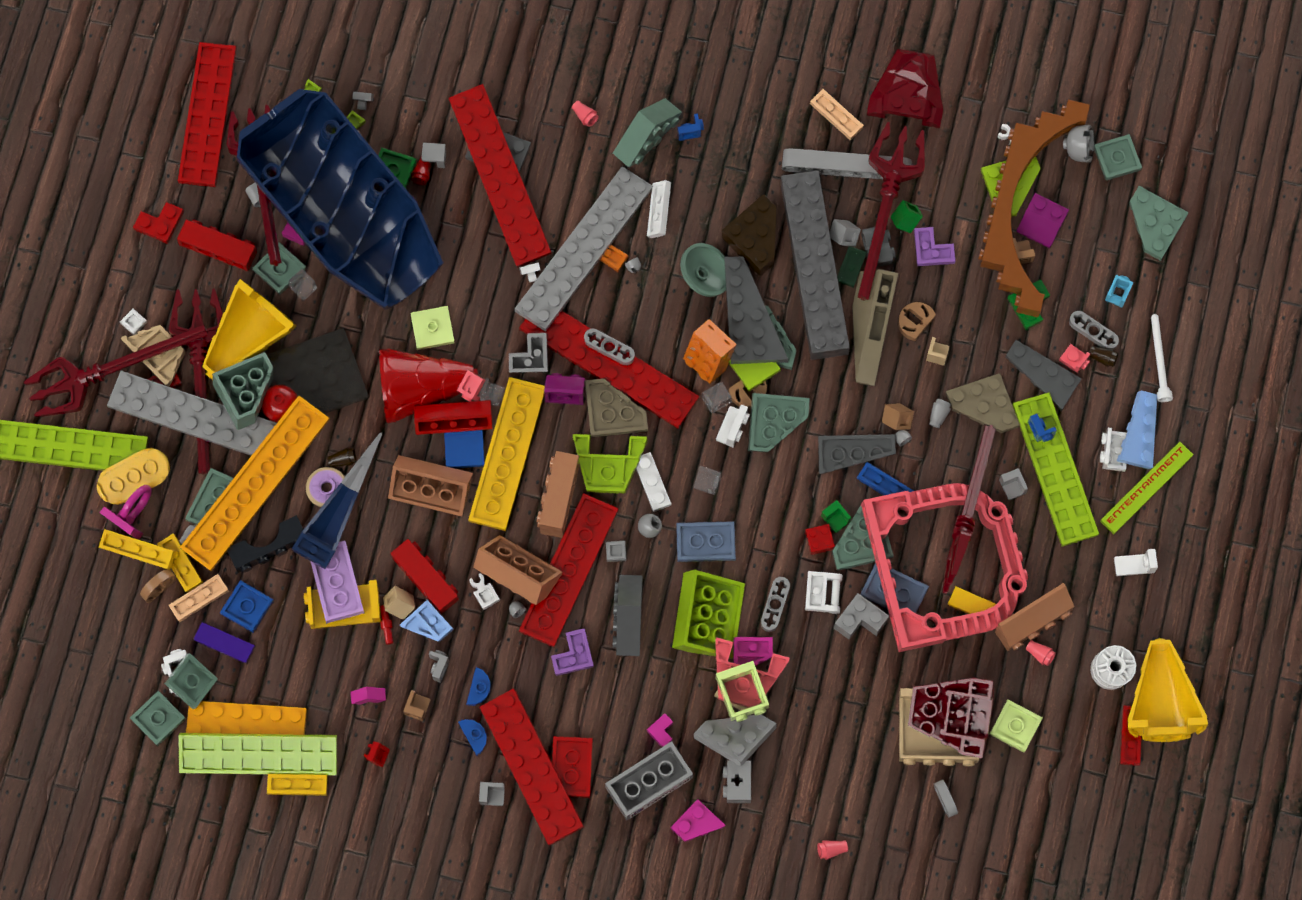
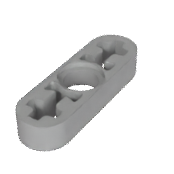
[1069,311,1119,349]
[584,329,635,365]
[761,577,790,632]

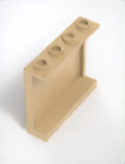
[899,688,979,766]

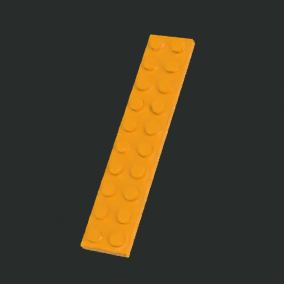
[180,396,330,571]

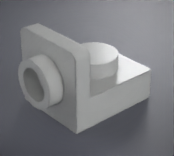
[429,650,450,683]

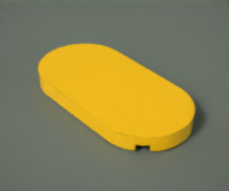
[97,448,170,505]

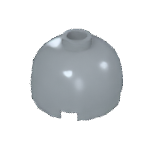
[1063,125,1094,162]

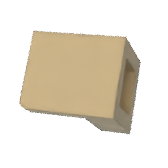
[926,337,950,366]
[383,586,415,619]

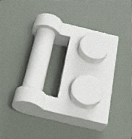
[805,571,843,614]

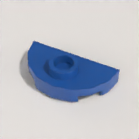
[466,667,491,706]
[458,719,487,756]

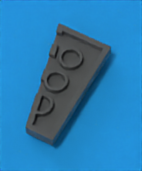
[1006,340,1081,411]
[818,434,896,475]

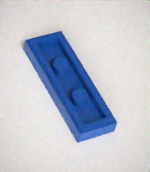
[857,462,914,496]

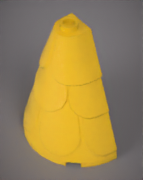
[202,279,297,380]
[1128,638,1208,742]

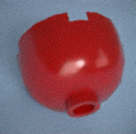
[261,385,298,423]

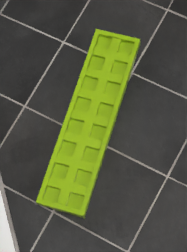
[1012,393,1099,547]
[0,420,149,471]
[179,733,337,775]

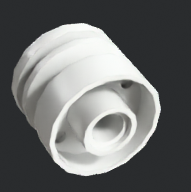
[1090,645,1136,690]

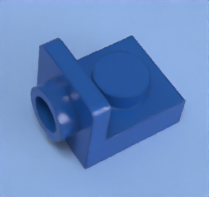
[678,113,704,141]
[1028,414,1057,442]

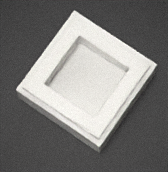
[120,309,147,335]

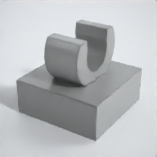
[352,92,374,110]

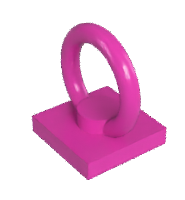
[100,485,152,540]

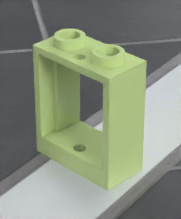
[715,661,769,722]

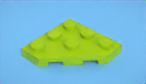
[981,157,1040,217]

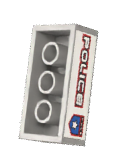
[605,741,693,820]

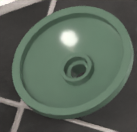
[680,243,726,297]

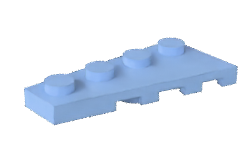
[1117,391,1157,469]

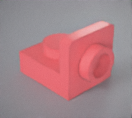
[1059,344,1090,374]
[457,370,486,402]

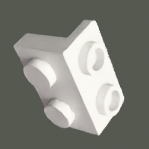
[716,404,750,447]
[1100,428,1127,472]

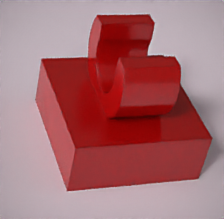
[364,741,390,767]

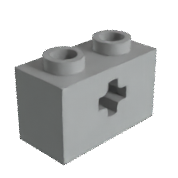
[723,761,751,803]

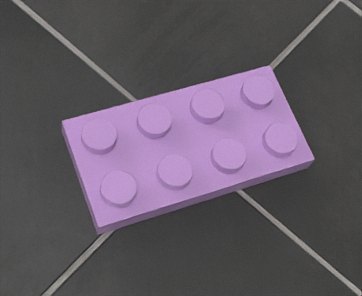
[311,540,364,623]

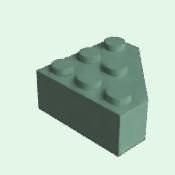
[612,98,682,167]
[212,352,273,430]

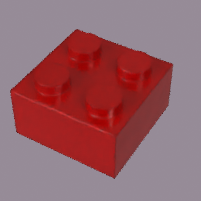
[805,524,835,555]

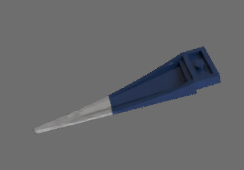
[291,432,382,569]

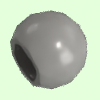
[638,514,662,538]

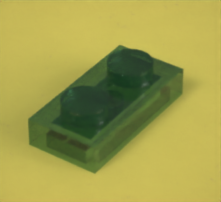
[837,246,867,288]

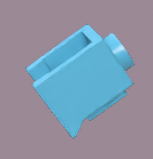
[1105,275,1133,308]

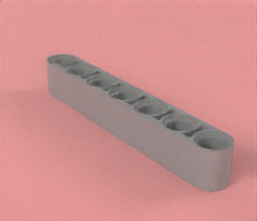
[782,149,912,179]

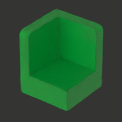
[891,200,923,233]
[821,500,851,533]

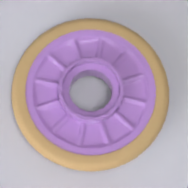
[306,467,345,507]

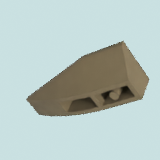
[852,269,898,386]

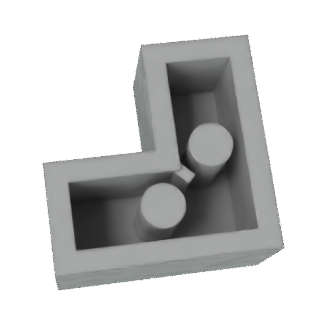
[509,333,548,373]
[834,593,889,640]

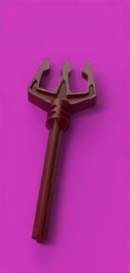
[227,105,281,266]
[858,122,925,301]
[168,288,223,474]
[24,325,208,417]
[942,425,996,594]

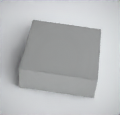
[606,541,626,562]

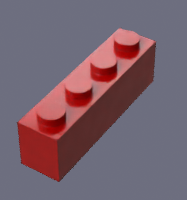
[177,219,257,271]
[414,400,492,435]
[390,539,459,614]

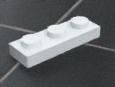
[647,180,671,238]
[636,452,671,512]

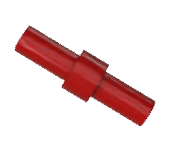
[380,605,393,645]

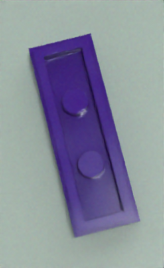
[193,622,255,664]

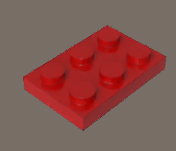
[552,736,593,798]

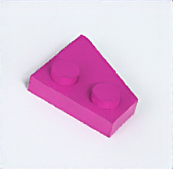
[733,637,773,666]
[671,799,725,842]

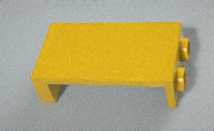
[304,580,381,629]

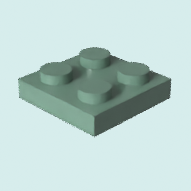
[1093,134,1142,181]
[252,242,306,295]
[164,653,218,709]
[130,691,186,747]

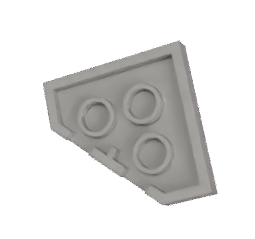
[694,715,776,767]

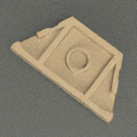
[121,325,186,387]

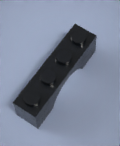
[228,515,304,573]

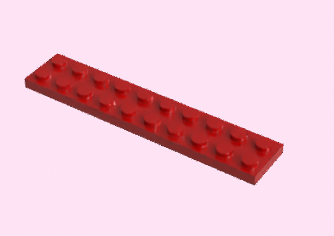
[449,84,552,268]
[519,311,699,429]

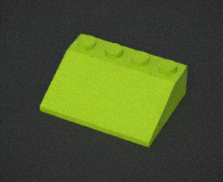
[672,570,745,659]

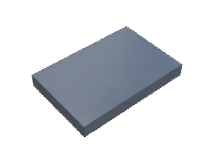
[676,522,736,562]
[860,563,929,613]

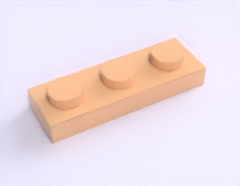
[810,89,864,140]
[169,574,229,623]

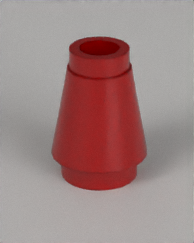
[411,156,431,185]

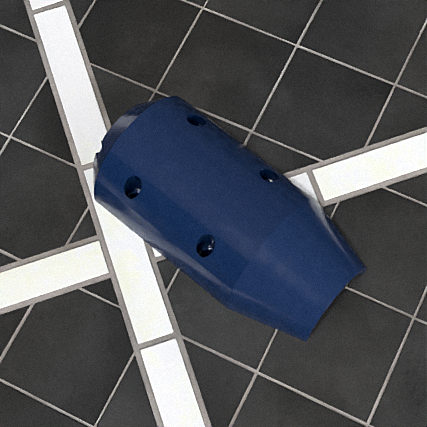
[237,89,443,310]

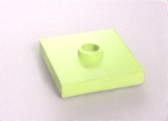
[411,306,455,350]
[989,700,1043,753]

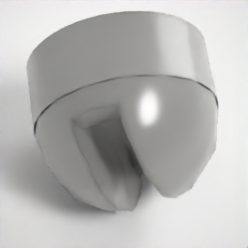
[625,257,641,273]
[895,430,912,447]
[509,601,526,618]

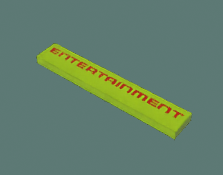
[1100,442,1194,534]

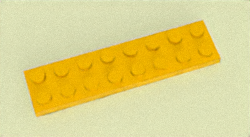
[468,377,545,531]

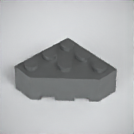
[613,575,643,656]

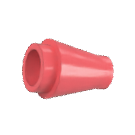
[572,100,598,127]
[1026,640,1056,666]
[817,840,848,860]

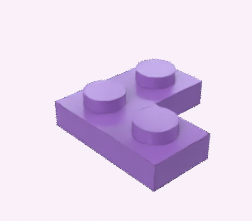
[914,227,955,266]
[551,628,594,676]

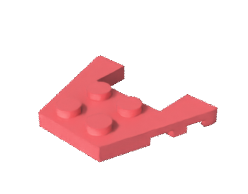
[715,637,790,708]

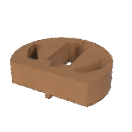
[898,302,936,341]
[728,380,767,409]
[140,569,176,603]

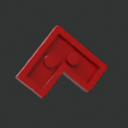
[133,202,184,244]

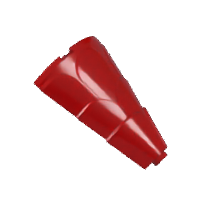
[379,348,478,423]

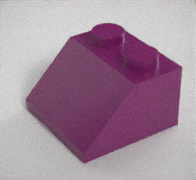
[1016,193,1069,248]
[544,373,585,405]

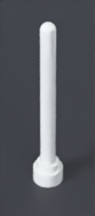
[1151,314,1173,402]

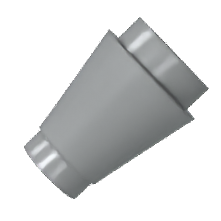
[929,399,951,428]

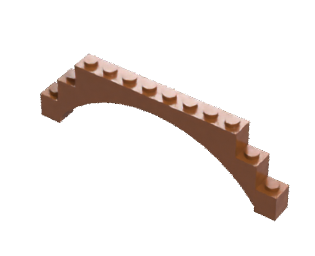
[978,99,1090,317]

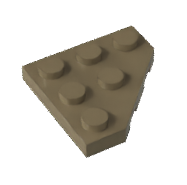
[946,373,1020,433]
[585,379,648,437]

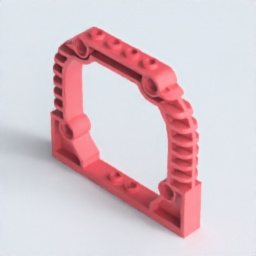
[861,483,1028,652]

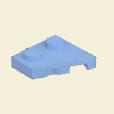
[400,600,453,642]

